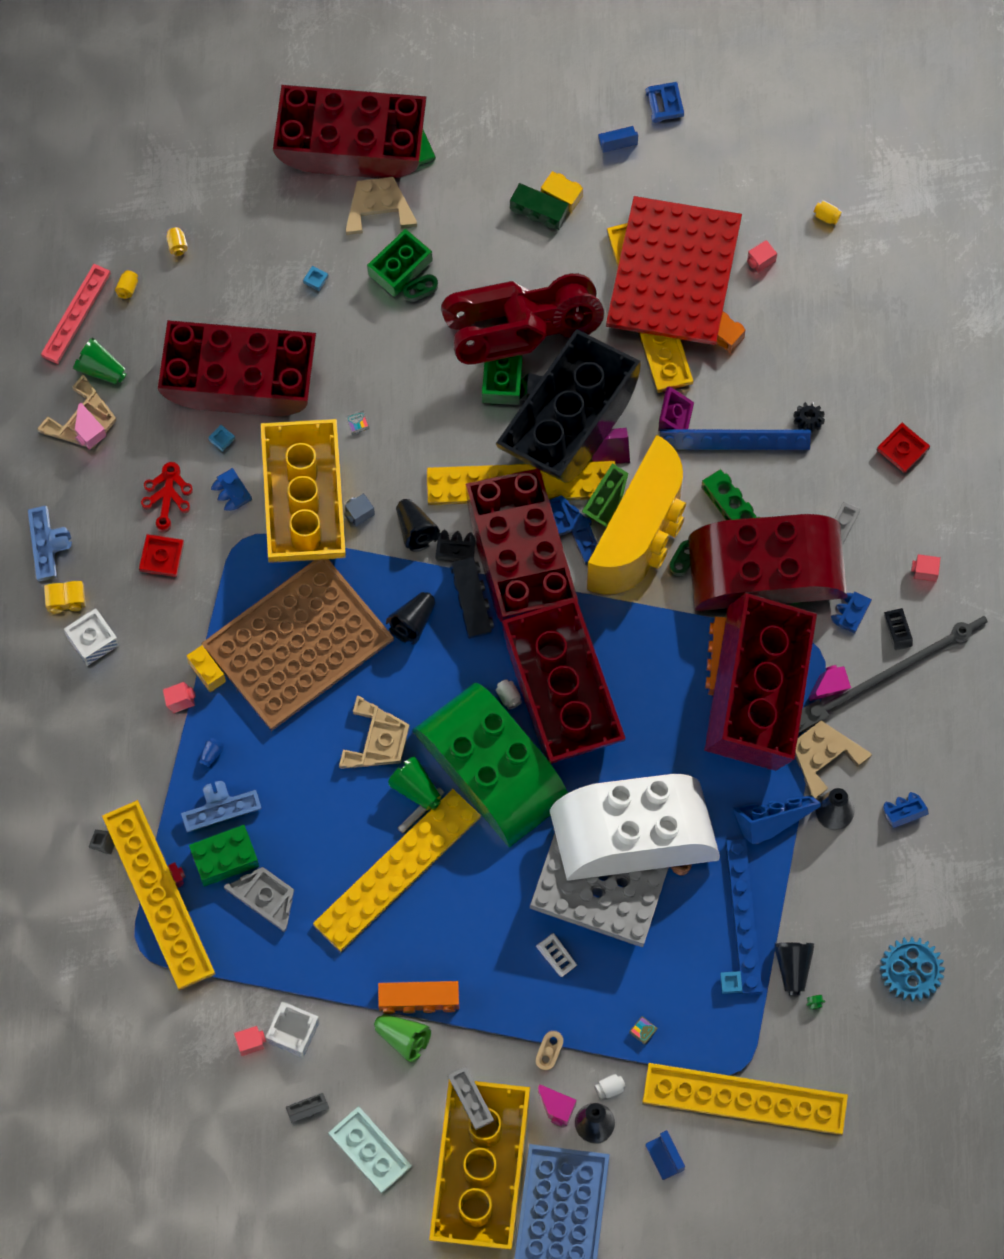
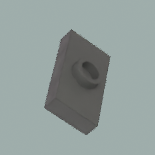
[285,1093,329,1123]

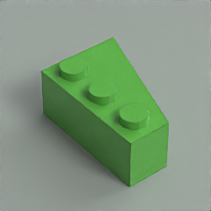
[581,463,629,528]

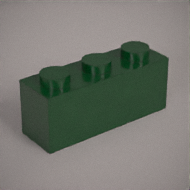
[510,183,569,230]

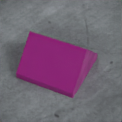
[658,386,694,431]
[592,428,630,464]

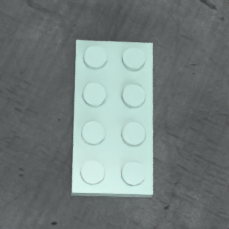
[328,1106,412,1194]

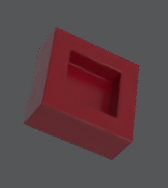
[168,862,186,888]

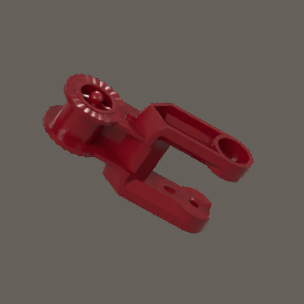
[441,273,604,365]

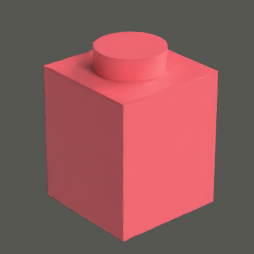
[747,240,777,273]
[911,554,941,582]
[163,682,195,713]
[234,1026,266,1056]

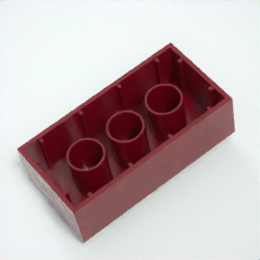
[704,593,817,771]

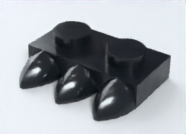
[435,529,476,561]

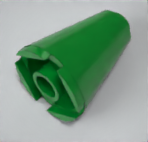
[73,337,127,384]
[388,756,441,810]

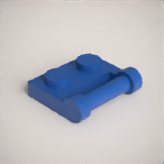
[645,82,684,123]

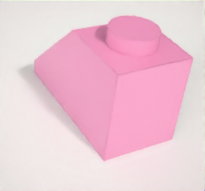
[75,403,106,449]

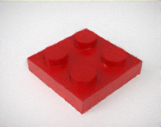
[877,422,930,474]
[139,534,184,577]

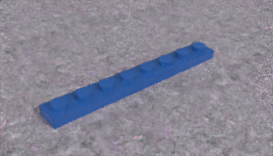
[660,429,811,450]
[726,839,763,995]

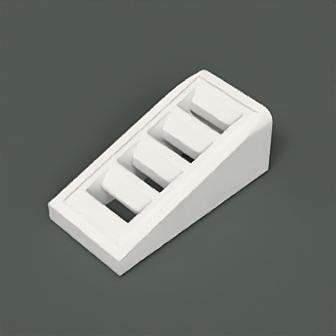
[536,933,577,977]

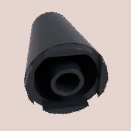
[396,499,440,552]
[386,592,435,645]
[815,788,854,830]
[775,942,814,995]
[575,1103,615,1143]

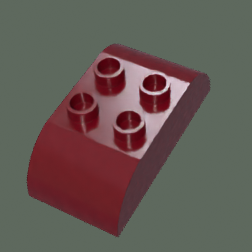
[688,514,848,611]
[502,598,626,764]

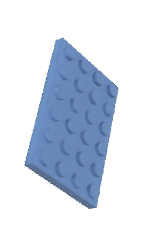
[514,1144,610,1259]

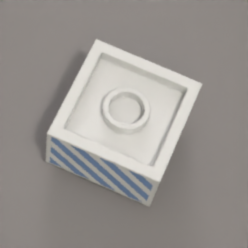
[64,608,119,666]
[265,1001,320,1058]

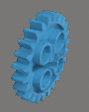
[880,937,945,1002]

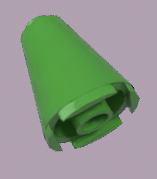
[374,1014,431,1062]

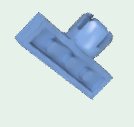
[28,505,72,582]
[181,781,262,833]

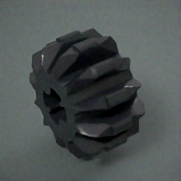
[793,402,825,434]

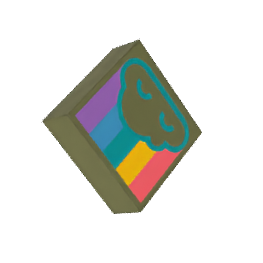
[629,1016,658,1045]

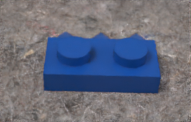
[211,468,252,511]
[831,591,872,634]
[884,792,929,828]

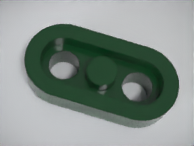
[403,274,438,302]
[670,540,690,576]

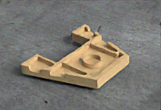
[346,177,417,235]
[37,375,116,448]
[339,696,409,769]
[795,721,872,799]

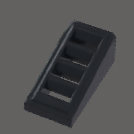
[884,608,913,650]

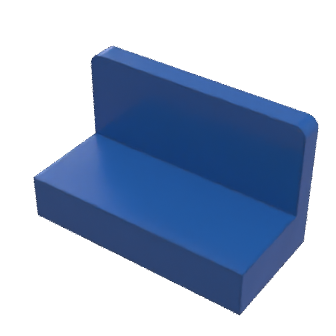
[598,126,639,153]
[645,1130,685,1180]

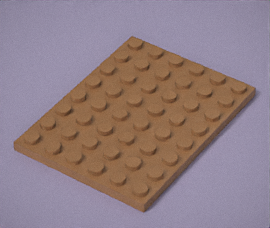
[201,559,394,731]

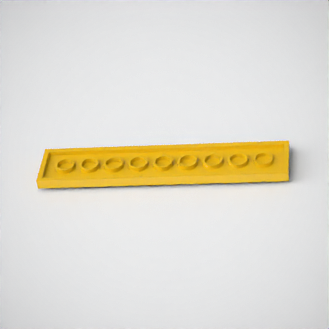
[607,223,693,393]
[427,461,615,505]
[313,789,481,952]
[102,800,215,990]
[642,1063,848,1135]

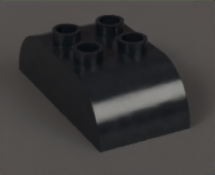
[496,329,641,483]

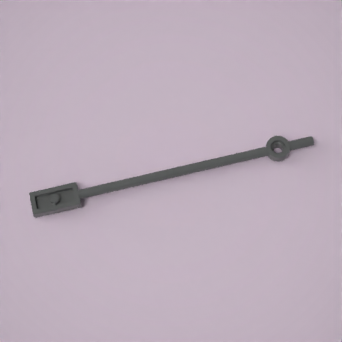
[799,616,988,734]

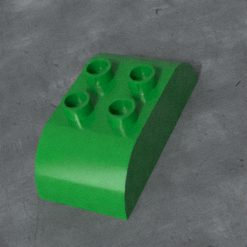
[412,683,568,847]

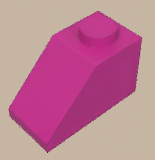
[809,665,851,701]
[538,1084,577,1126]

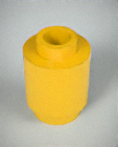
[813,201,842,225]
[166,227,188,256]
[115,270,138,299]

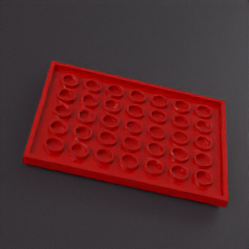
[606,196,742,345]

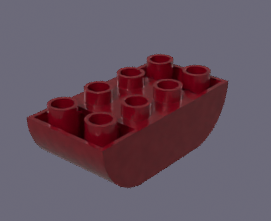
[273,85,427,179]
[158,320,316,416]
[466,468,578,622]

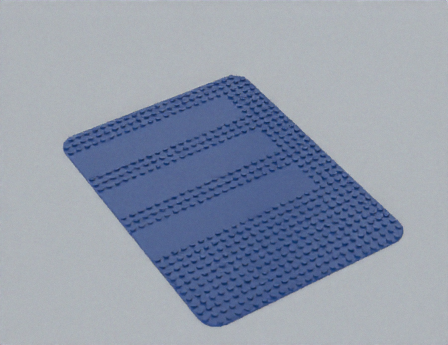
[134,534,826,1076]

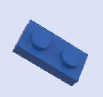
[571,523,598,565]

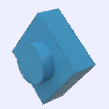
[303,266,329,291]
[208,425,235,452]
[720,971,742,994]

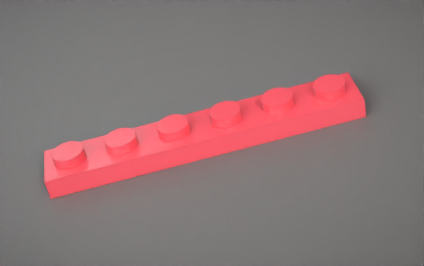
[41,264,111,364]

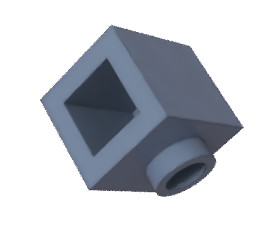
[344,493,375,526]

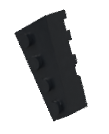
[450,557,494,639]

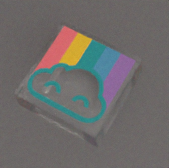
[346,411,370,435]

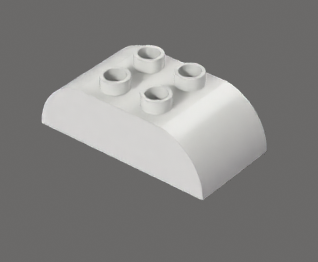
[550,774,720,881]

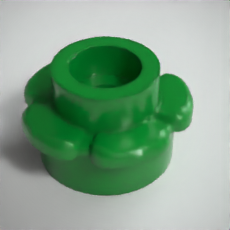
[806,995,825,1010]

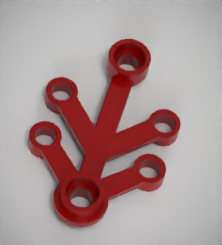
[141,462,193,532]

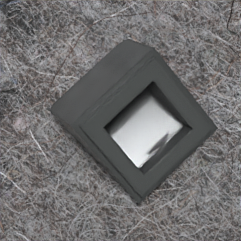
[88,829,115,854]

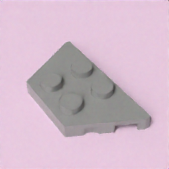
[224,867,294,932]

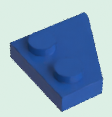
[549,495,592,536]

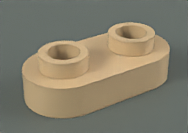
[536,1031,564,1070]

